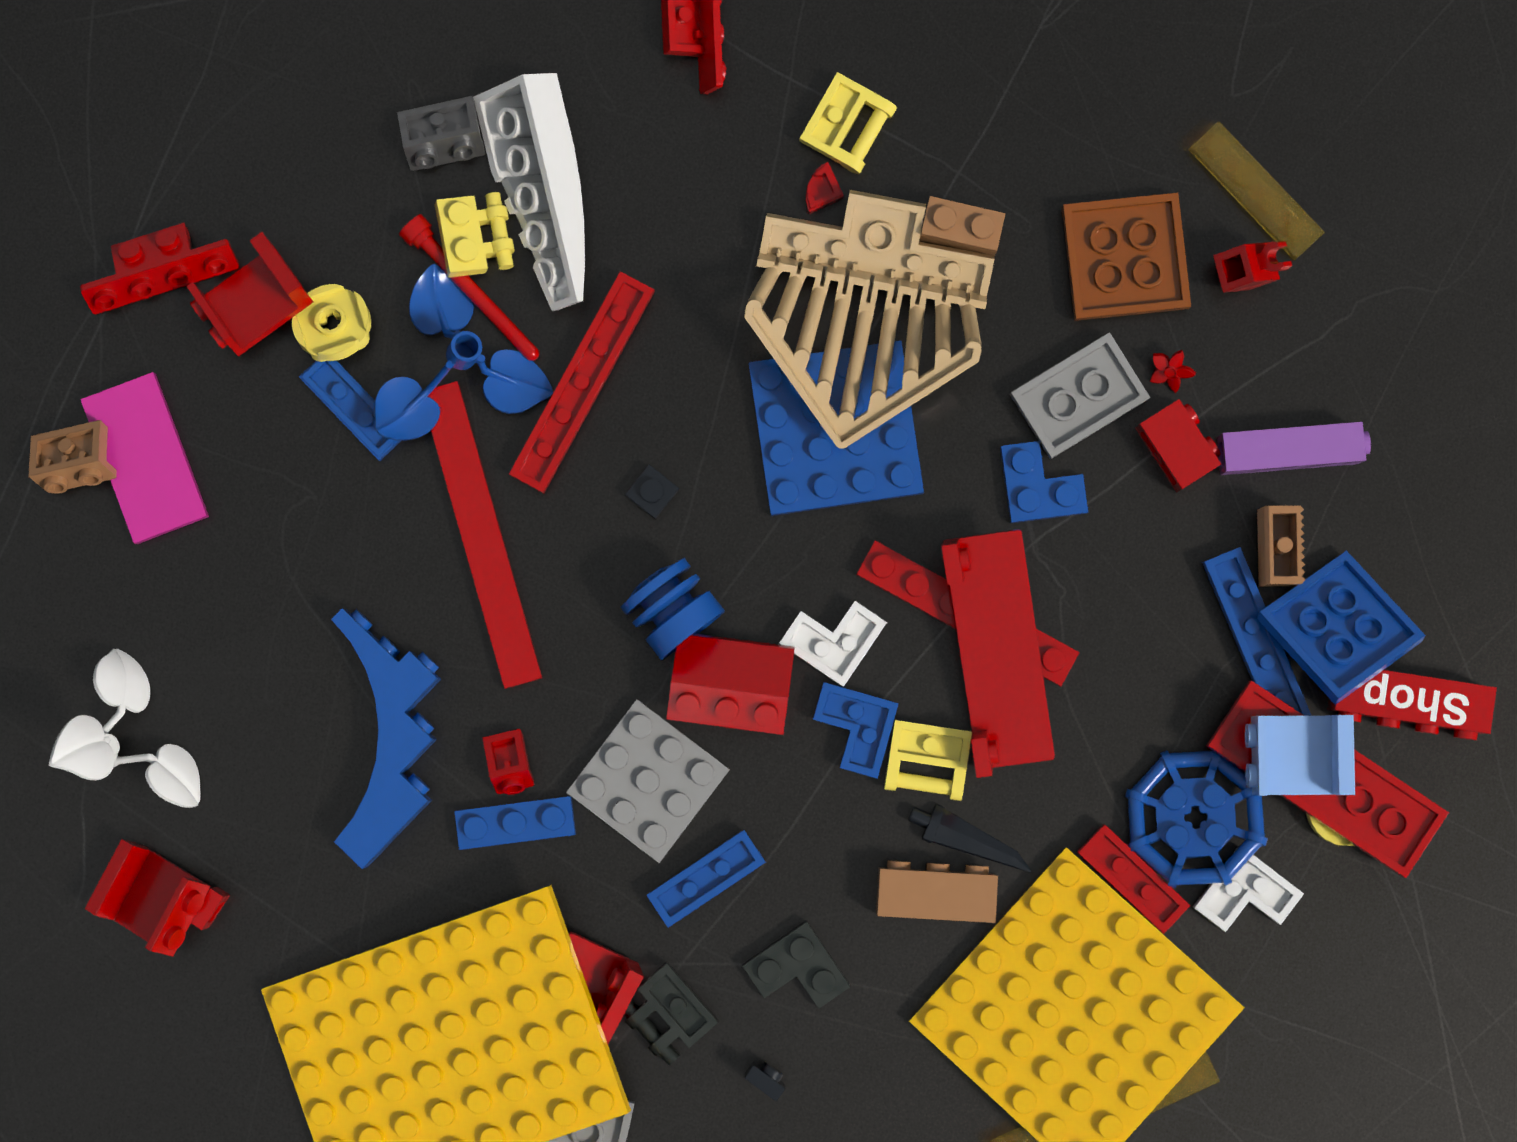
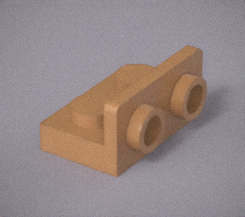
[29,420,117,494]

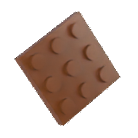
[1062,193,1191,321]

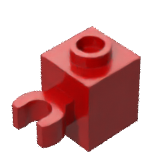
[1213,241,1292,293]

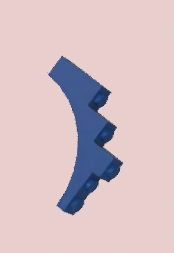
[331,608,441,869]

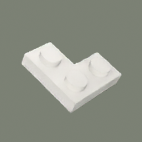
[779,601,887,687]
[1193,845,1304,932]

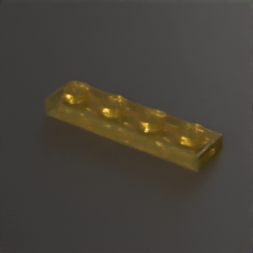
[1189,121,1325,261]

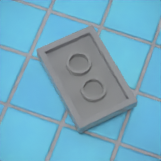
[1010,332,1150,460]

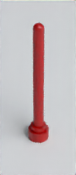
[399,214,539,361]

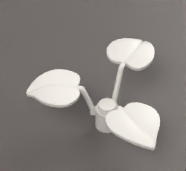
[49,648,200,808]

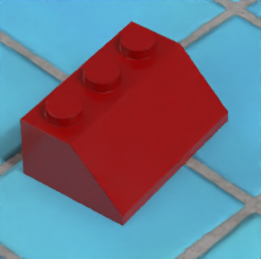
[666,633,795,735]

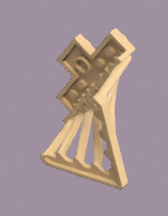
[744,190,995,449]

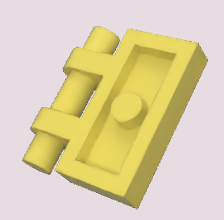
[435,192,515,278]

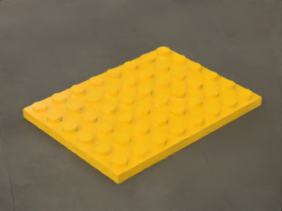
[261,885,631,1142]

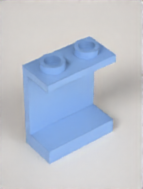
[1245,715,1355,796]

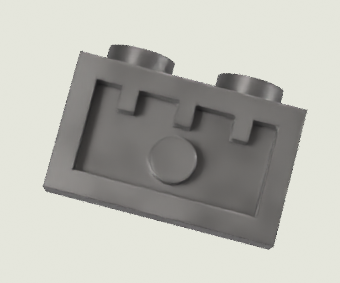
[397,96,485,171]

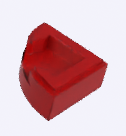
[806,162,844,214]

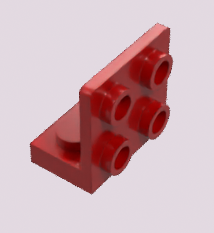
[568,932,644,1044]

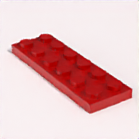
[1206,680,1449,878]

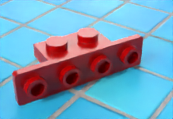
[661,0,726,94]
[80,223,239,314]

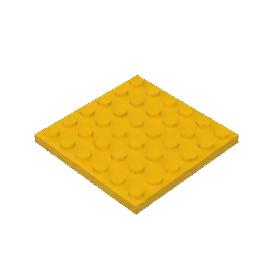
[909,847,1245,1142]

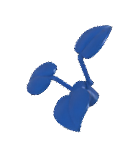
[374,264,553,441]

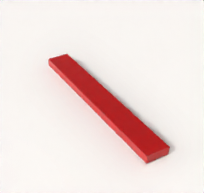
[428,381,543,689]

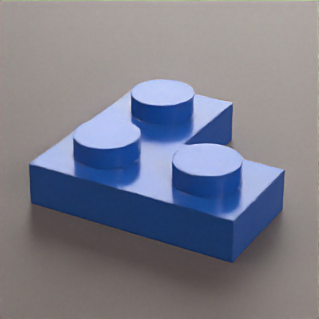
[1000,441,1088,524]
[813,682,899,779]

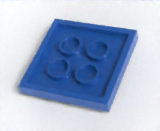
[1257,550,1426,705]

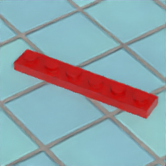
[509,271,655,494]
[856,541,1080,687]

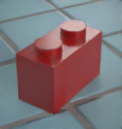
[1135,399,1221,493]

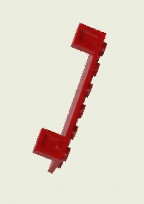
[942,529,1055,778]

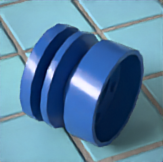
[620,558,725,660]

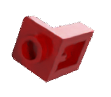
[483,729,535,795]

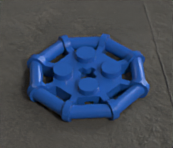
[1124,750,1268,888]

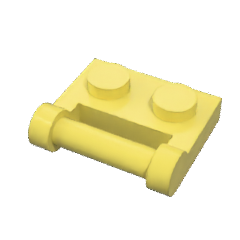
[799,72,897,175]
[884,720,972,801]

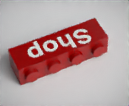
[1327,670,1497,741]

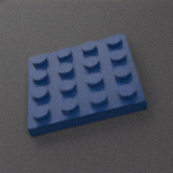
[749,341,924,516]

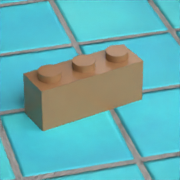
[876,860,998,923]

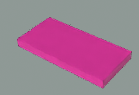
[80,372,209,544]

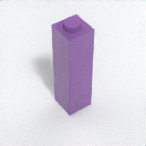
[1217,422,1371,475]

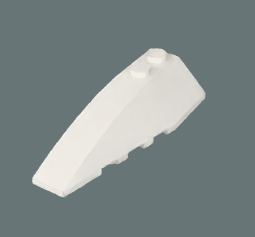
[473,73,585,311]

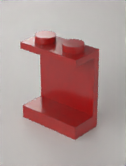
[186,232,314,357]
[85,839,210,956]

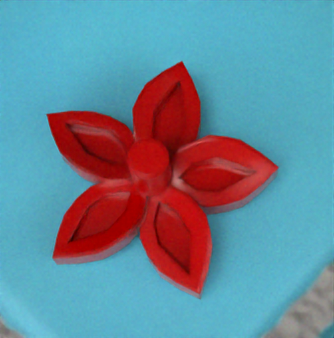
[1150,350,1196,393]

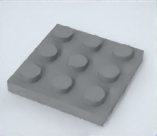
[566,699,730,863]

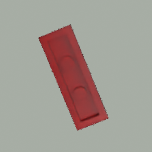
[1077,824,1191,934]

